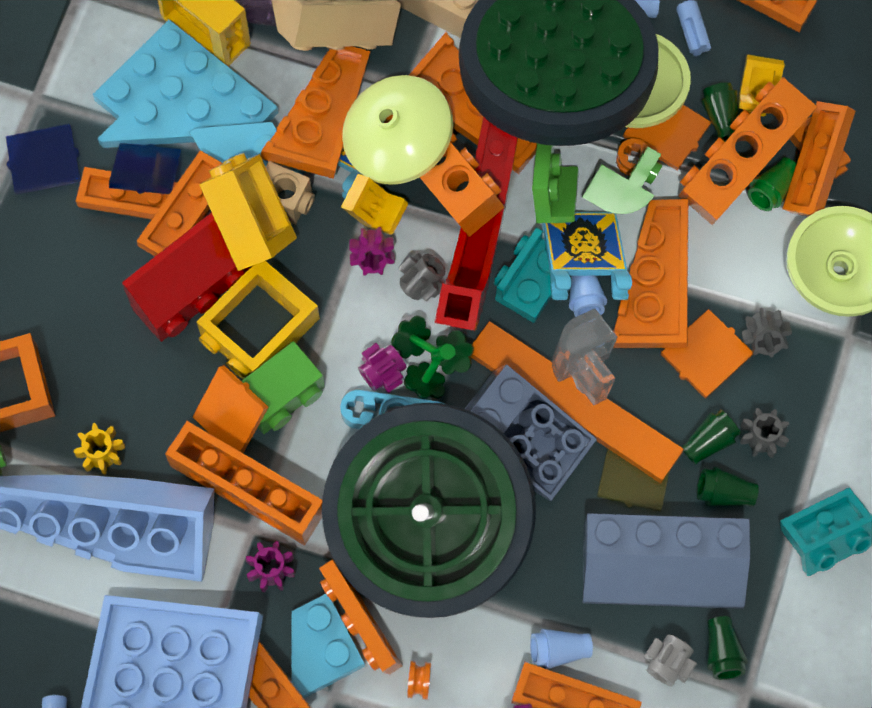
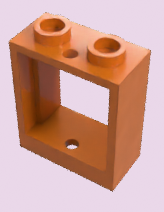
[0,333,56,432]

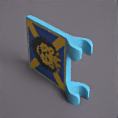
[542,212,632,300]

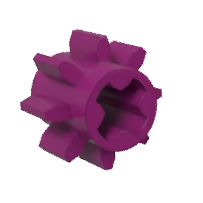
[349,227,395,276]
[358,343,407,393]
[245,541,295,593]

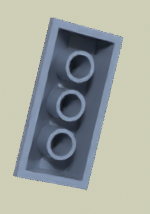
[583,514,750,609]

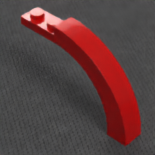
[435,116,518,331]

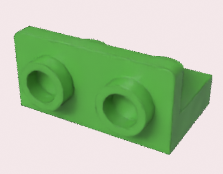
[532,144,579,223]

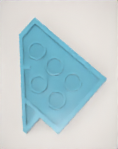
[93,20,279,148]

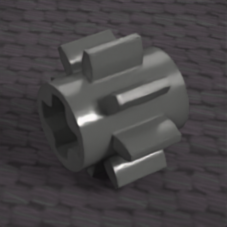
[398,253,446,301]
[742,308,792,358]
[740,408,789,458]

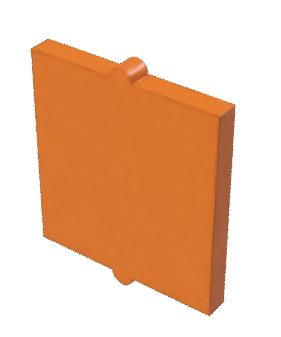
[623,105,711,171]
[660,309,753,399]
[193,365,269,453]

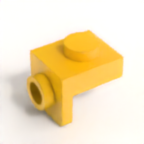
[738,55,784,117]
[341,174,408,235]

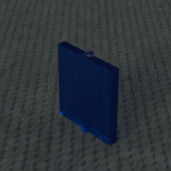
[5,124,81,195]
[109,143,181,194]

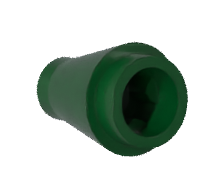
[701,82,738,141]
[681,409,741,465]
[697,467,759,507]
[707,616,748,680]

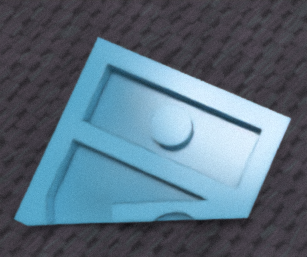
[189,122,278,167]
[292,594,365,698]

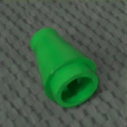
[748,158,797,211]

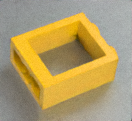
[158,0,251,67]
[199,153,297,271]
[197,261,320,379]

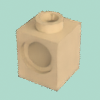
[266,161,315,225]

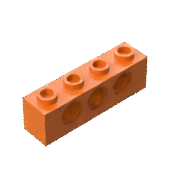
[678,77,817,225]
[384,115,505,237]
[165,421,323,546]

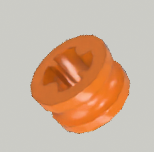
[616,138,649,176]
[407,661,431,700]

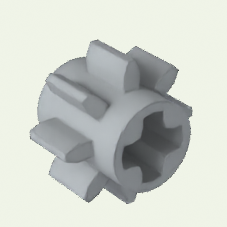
[644,635,697,686]

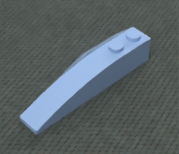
[0,475,214,582]

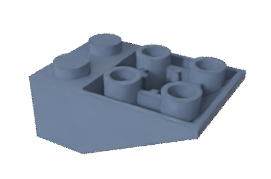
[465,364,597,501]

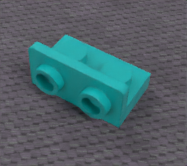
[493,227,552,323]
[780,487,872,576]

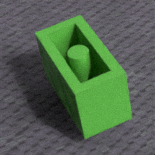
[242,341,325,434]

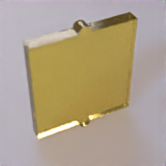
[597,449,669,512]

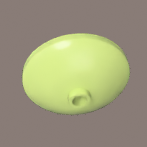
[625,34,691,128]
[342,75,453,185]
[787,206,872,317]

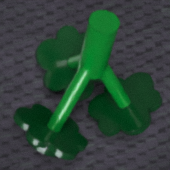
[391,316,474,399]

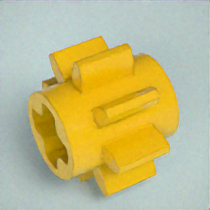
[73,423,125,475]

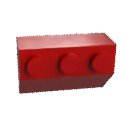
[122,212,250,342]

